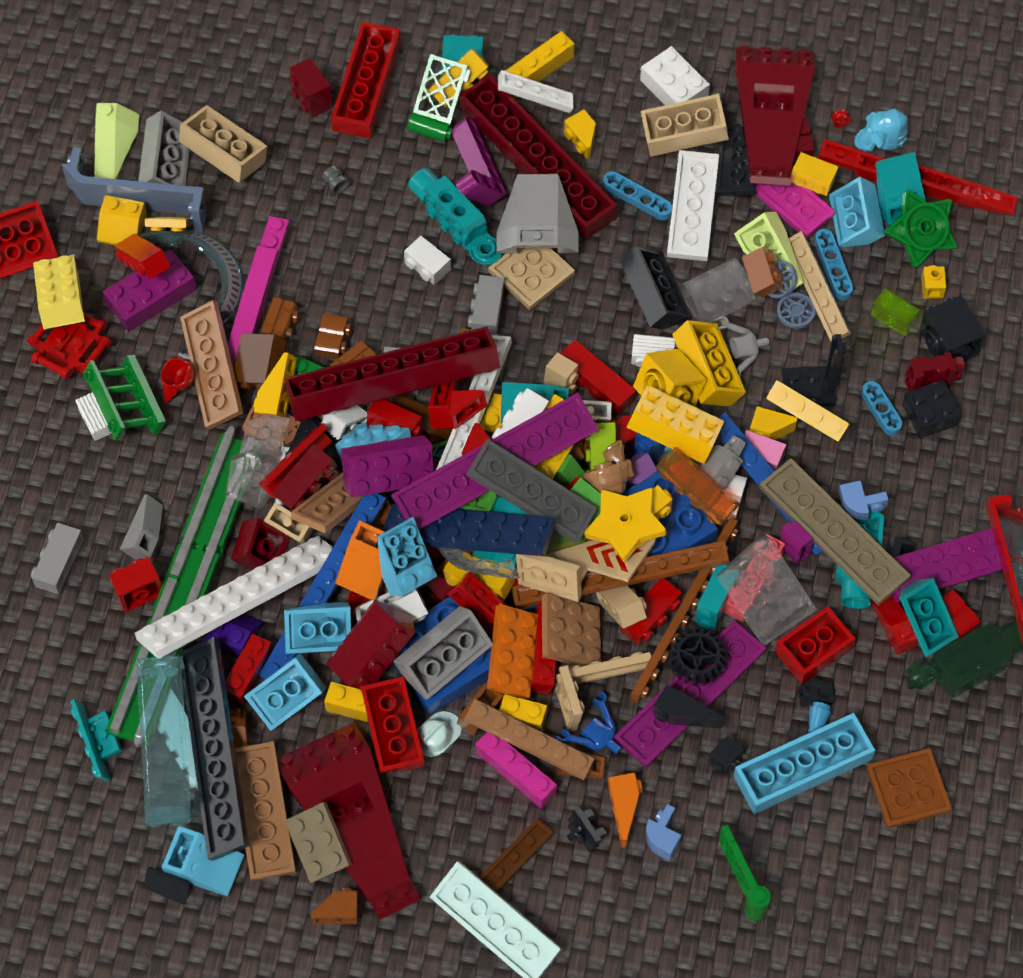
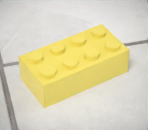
[33,255,85,329]

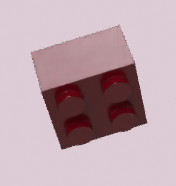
[289,58,332,118]

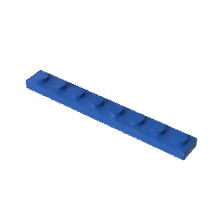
[717,413,823,557]

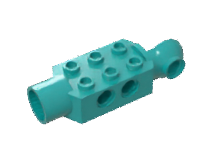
[408,167,502,266]
[835,490,884,609]

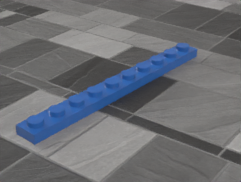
[259,493,387,679]

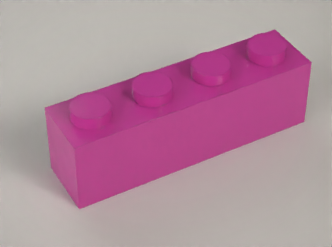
[476,732,557,809]

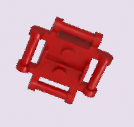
[27,312,112,380]

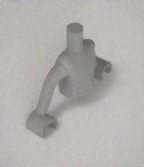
[714,316,769,378]

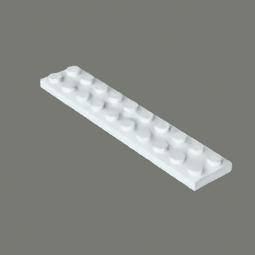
[135,536,333,659]

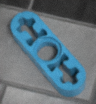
[861,381,902,436]

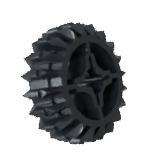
[668,628,728,686]

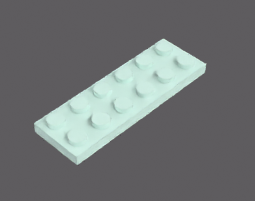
[430,861,562,978]

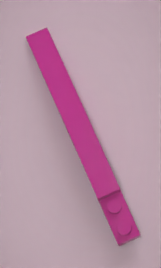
[228,216,290,390]

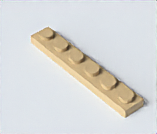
[789,231,851,341]

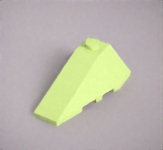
[94,103,140,179]
[734,212,804,291]

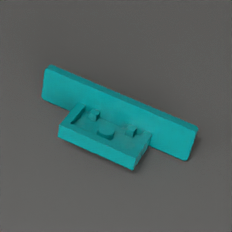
[70,699,123,782]

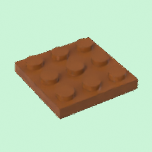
[866,748,952,829]

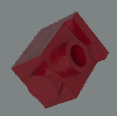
[421,572,451,604]

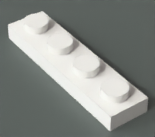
[498,70,573,113]

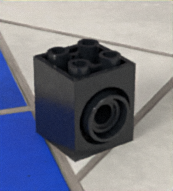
[919,295,985,361]

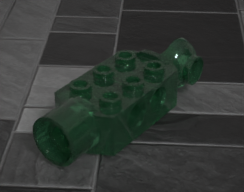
[906,620,1023,698]

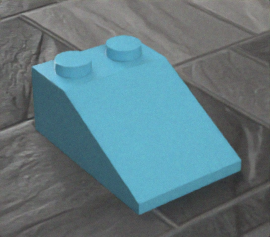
[284,602,351,654]
[244,653,327,731]

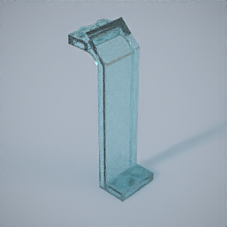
[136,657,191,827]

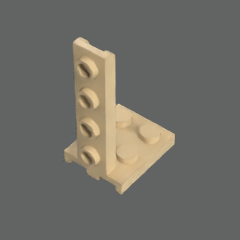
[554,652,651,732]

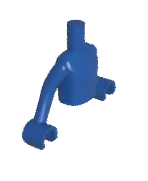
[556,692,622,754]

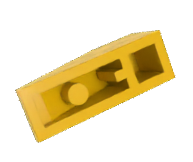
[254,353,297,419]

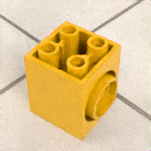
[633,349,707,407]

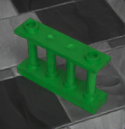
[84,355,166,440]

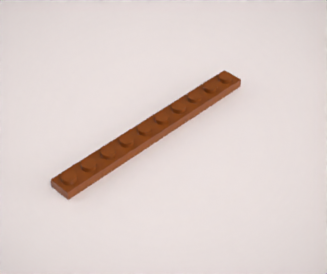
[630,517,739,704]
[512,540,730,609]

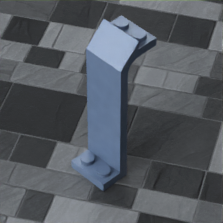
[62,147,207,233]

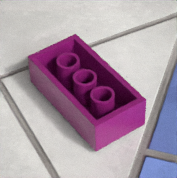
[103,250,196,332]
[341,435,433,498]

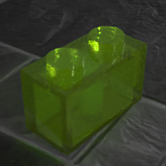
[871,289,919,336]

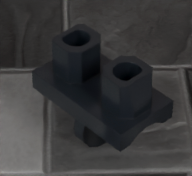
[567,807,607,853]

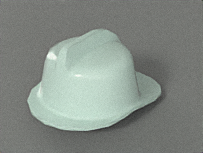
[417,711,462,757]

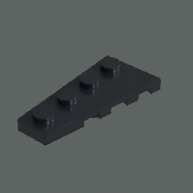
[716,124,756,196]

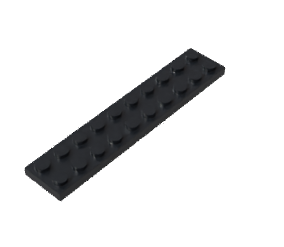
[179,637,249,861]

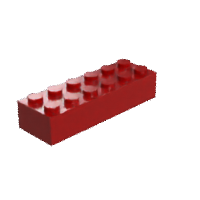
[331,22,401,139]

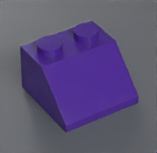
[203,614,263,658]

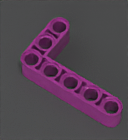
[452,117,506,206]

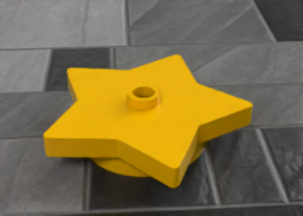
[584,488,667,562]

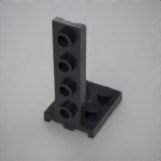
[781,334,846,407]

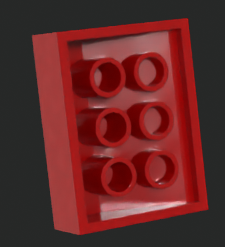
[0,200,59,279]

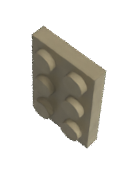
[285,802,352,883]

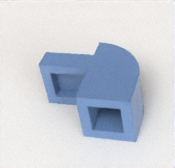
[839,480,888,520]
[646,804,681,861]

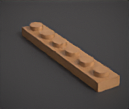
[464,699,594,780]

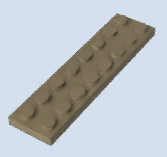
[759,458,911,606]

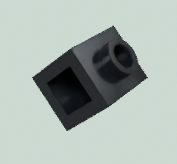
[709,735,745,775]

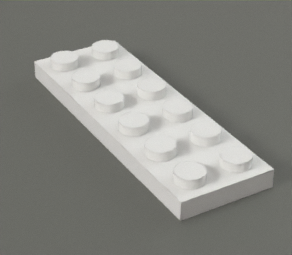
[667,150,719,261]

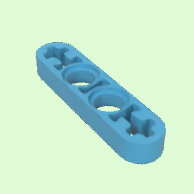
[603,171,672,220]
[814,229,853,300]

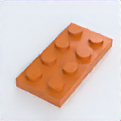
[487,604,538,699]

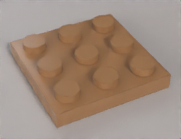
[542,593,601,667]

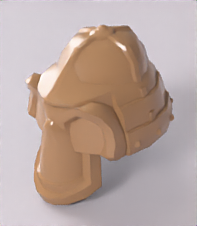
[583,440,635,495]

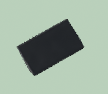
[144,867,191,904]

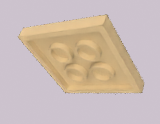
[488,248,575,310]

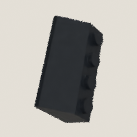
[620,246,693,330]

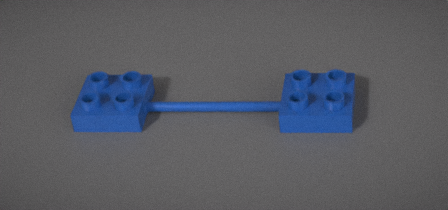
[391,465,718,716]

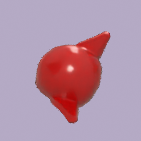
[161,355,194,403]

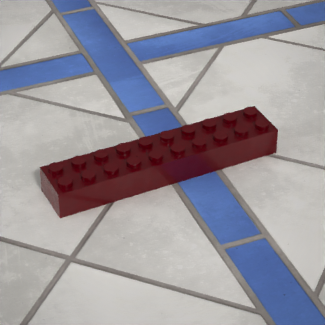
[459,74,617,240]
[283,326,500,421]

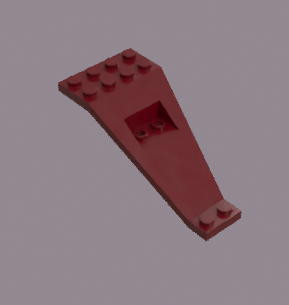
[735,46,815,186]
[277,723,420,920]

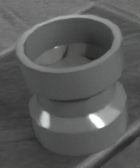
[322,165,350,194]

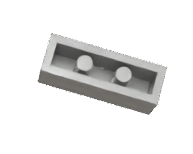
[468,275,504,335]
[31,523,84,594]

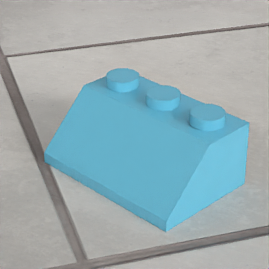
[829,177,885,247]

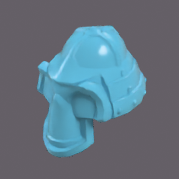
[854,109,908,152]

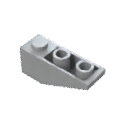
[120,494,163,560]

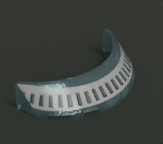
[140,230,244,323]

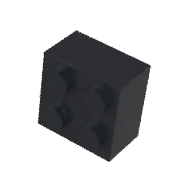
[902,379,961,439]

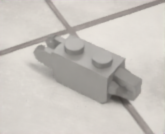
[691,436,746,507]

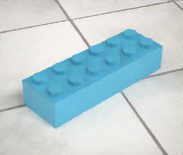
[733,713,875,814]

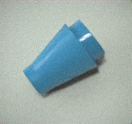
[808,702,831,733]

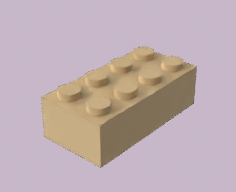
[641,94,729,157]
[179,105,267,183]

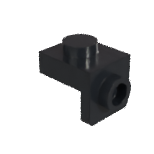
[886,537,916,558]
[798,679,835,707]

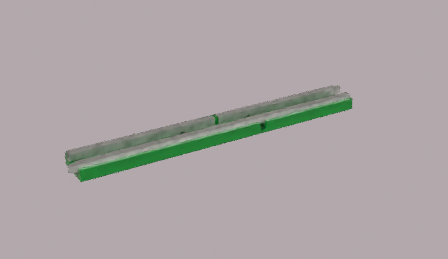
[106,426,263,748]

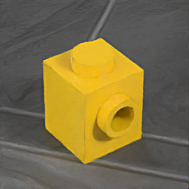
[921,265,946,299]
[652,485,672,520]

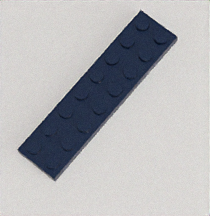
[382,504,556,557]

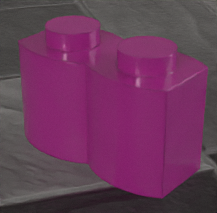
[779,520,814,565]

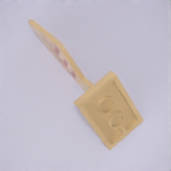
[516,538,656,602]

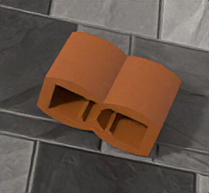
[314,313,351,359]

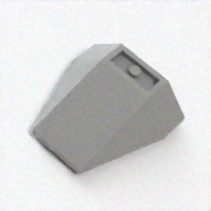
[497,174,578,253]

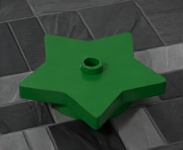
[883,190,957,267]

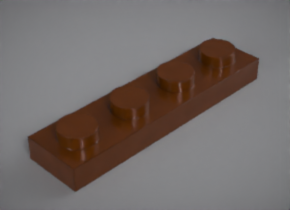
[479,818,553,893]

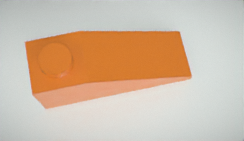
[608,773,642,848]

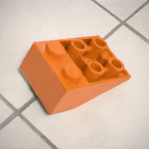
[335,521,384,601]

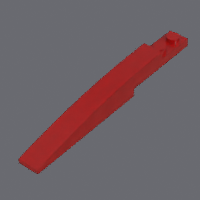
[818,139,1018,215]

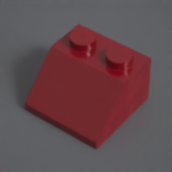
[231,518,290,570]

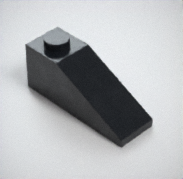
[652,685,725,728]

